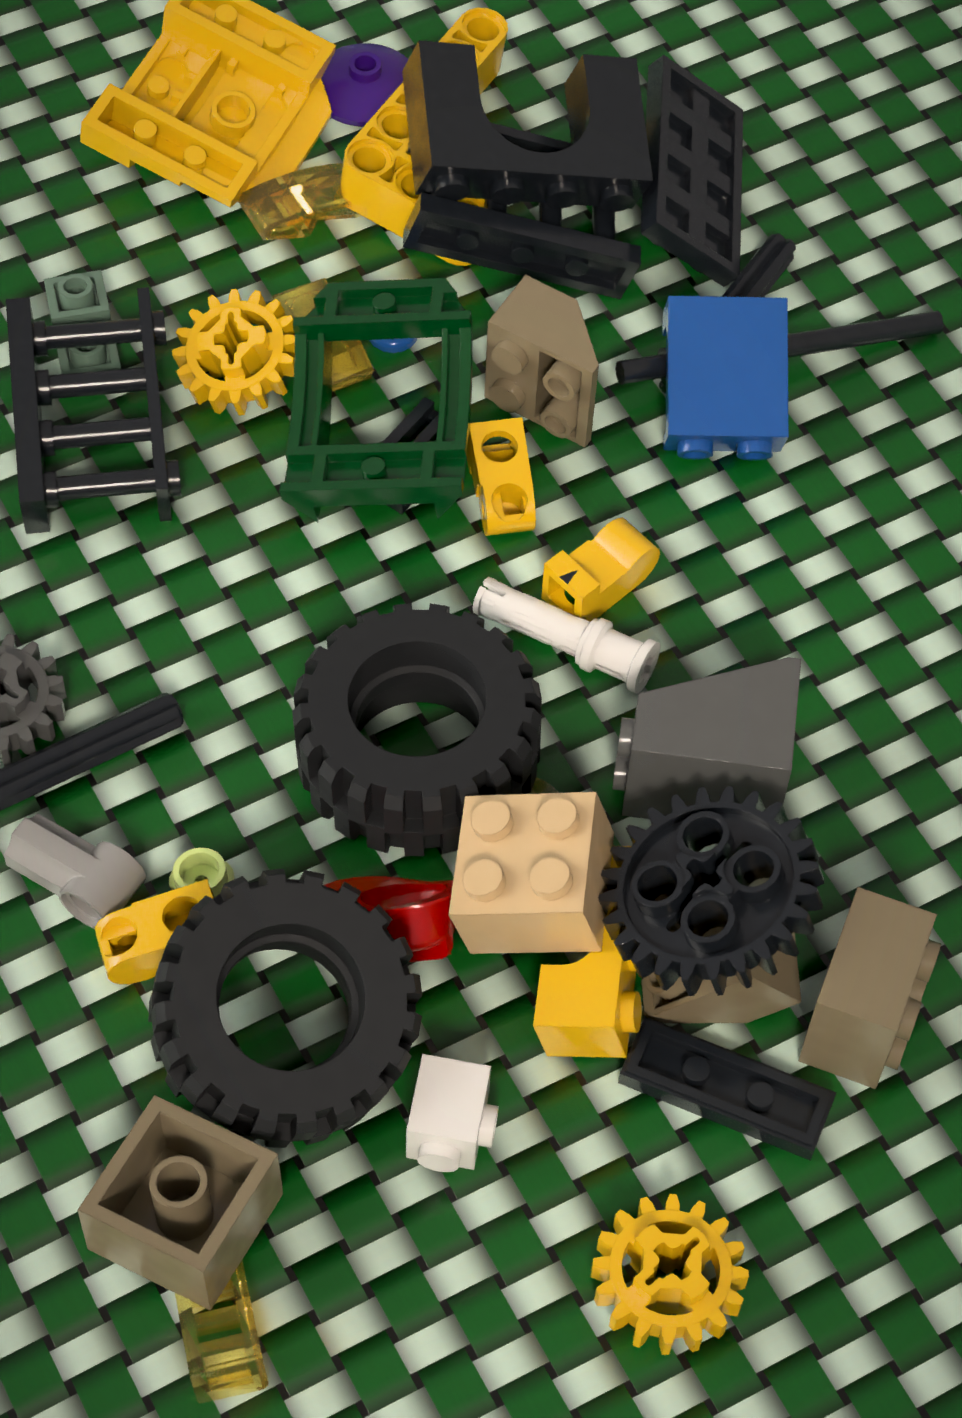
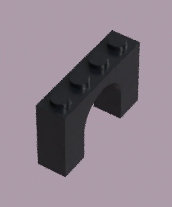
[402,40,653,212]

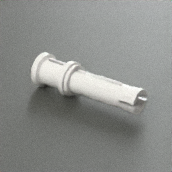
[472,577,660,694]

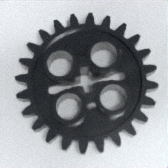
[598,786,825,996]

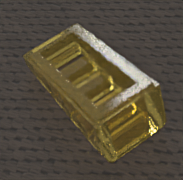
[175,1259,269,1403]

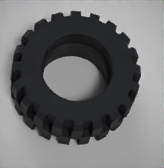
[292,603,542,856]
[148,869,422,1148]

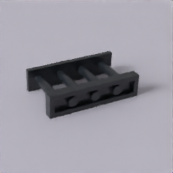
[403,122,641,299]
[6,287,182,534]

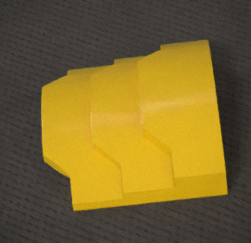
[80,0,336,208]

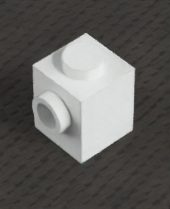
[406,1054,499,1172]

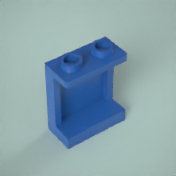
[663,296,789,460]

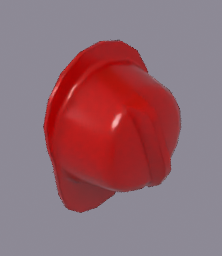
[324,876,455,962]

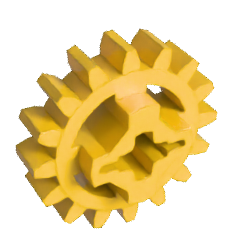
[172,289,295,416]
[591,1194,749,1355]

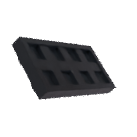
[641,54,743,287]

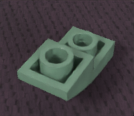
[44,270,121,374]

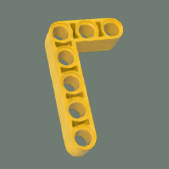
[339,7,508,266]

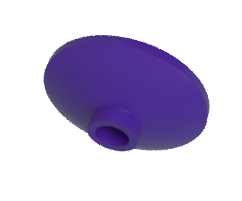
[321,43,408,127]

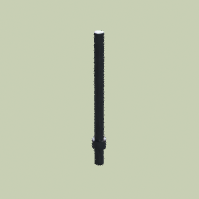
[615,311,944,385]

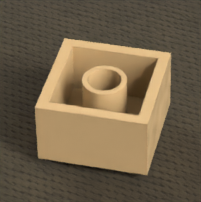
[448,792,614,954]

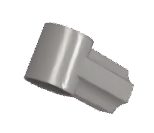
[4,813,146,929]

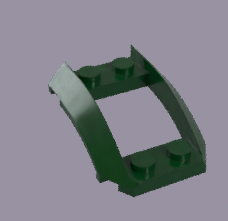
[279,278,473,523]

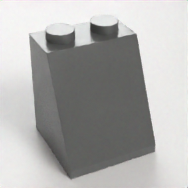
[612,657,801,819]

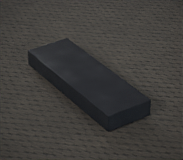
[618,1016,837,1161]

